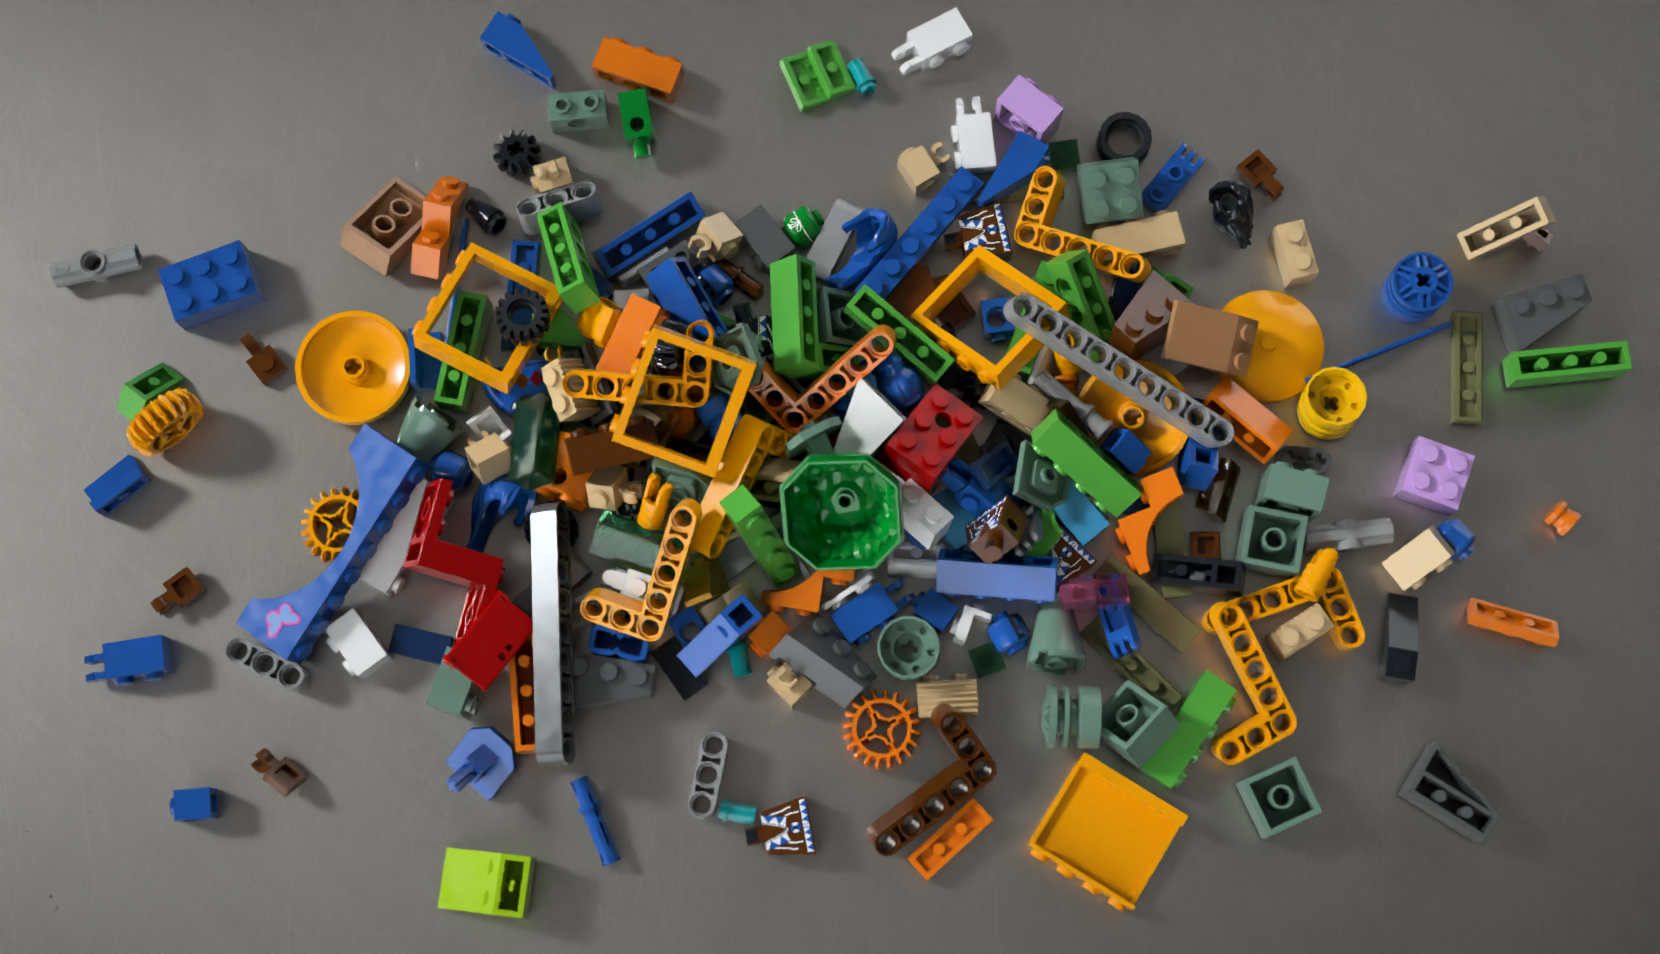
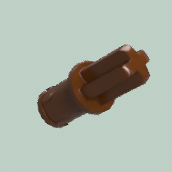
[711,258,764,299]

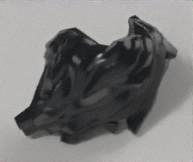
[1208,179,1254,249]

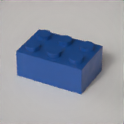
[158,240,266,331]

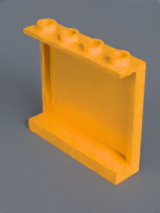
[1027,752,1188,912]

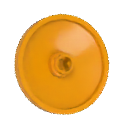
[1214,290,1324,404]
[295,310,410,425]
[1077,358,1192,475]

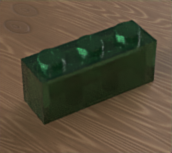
[508,392,560,491]
[589,510,684,576]

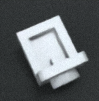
[466,404,515,445]
[949,603,993,646]

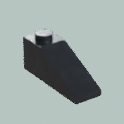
[1151,553,1246,597]
[1377,593,1418,685]

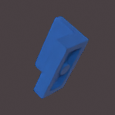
[408,328,443,392]
[84,455,152,517]

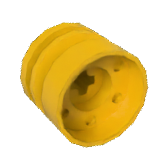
[1296,367,1367,440]

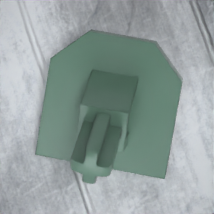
[704,323,764,395]
[784,416,842,460]
[1001,440,1070,511]
[652,458,712,506]

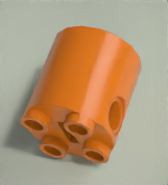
[533,428,594,513]

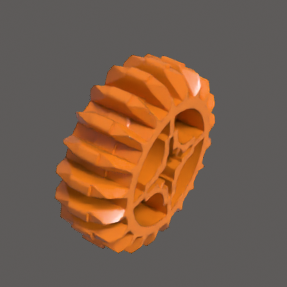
[842,689,922,770]

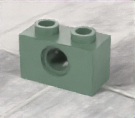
[547,89,610,133]

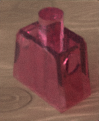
[1059,574,1130,612]

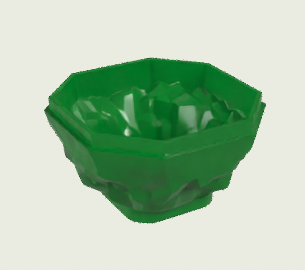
[779,452,905,570]

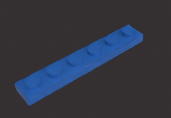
[853,166,984,301]

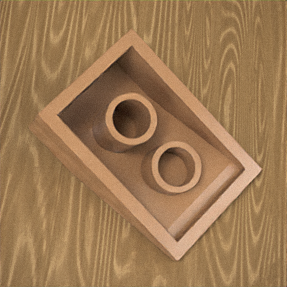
[340,176,426,277]
[1161,300,1259,378]

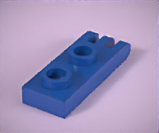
[1142,143,1206,213]
[1090,574,1142,660]

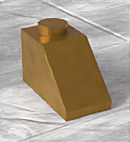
[683,556,730,608]

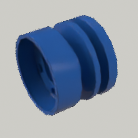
[1381,252,1453,324]

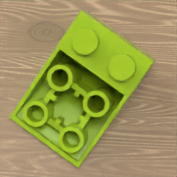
[438,847,536,919]

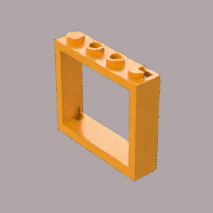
[412,242,564,395]
[910,245,1070,391]
[609,324,756,478]

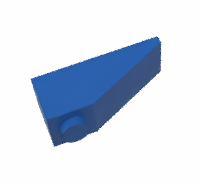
[480,11,557,90]
[976,130,1051,210]
[1178,397,1218,491]

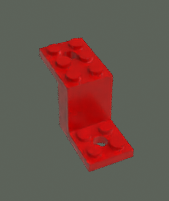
[879,383,983,531]
[402,478,505,644]

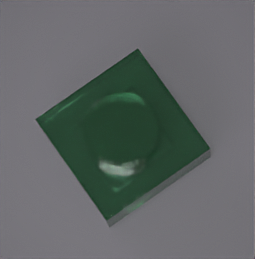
[1048,139,1081,172]
[967,642,1006,679]

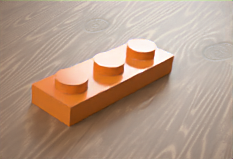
[1467,597,1559,648]
[907,797,994,881]

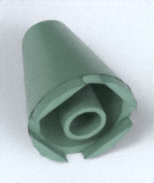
[395,396,463,463]
[1027,590,1087,675]

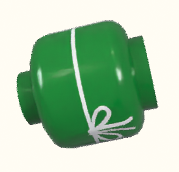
[781,205,825,248]

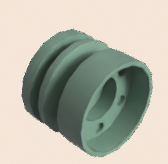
[877,616,940,681]
[1041,685,1102,750]

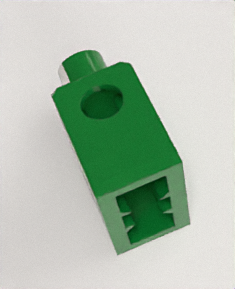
[617,88,655,159]

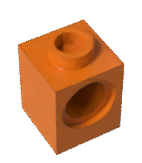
[748,611,793,660]

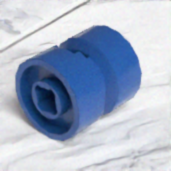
[696,393,743,446]

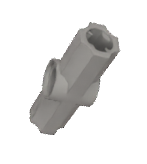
[49,244,143,288]
[1303,518,1395,554]

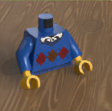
[481,345,563,430]

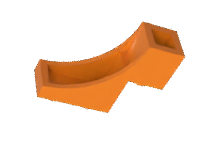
[411,176,468,280]
[1115,466,1185,576]
[760,569,857,616]

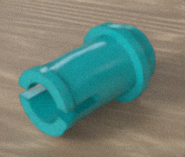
[847,57,877,95]
[727,639,752,678]
[718,798,757,826]

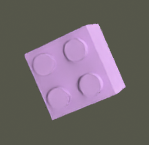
[994,74,1064,144]
[1393,436,1475,516]

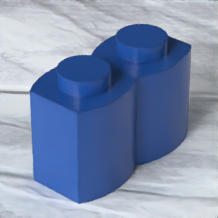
[587,625,653,664]

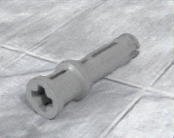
[1033,369,1114,443]

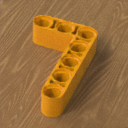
[1014,166,1152,283]
[562,319,715,408]
[692,414,796,559]
[580,498,702,642]
[1201,567,1365,652]
[1209,601,1297,765]

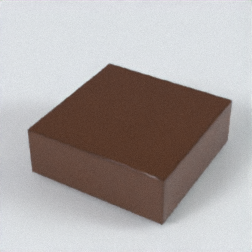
[1189,531,1221,559]

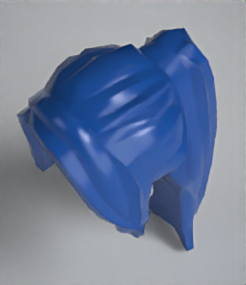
[825,208,898,290]
[859,352,925,412]
[464,471,537,553]

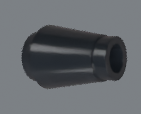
[465,197,507,235]

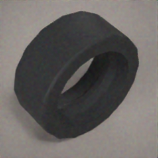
[1097,112,1152,164]

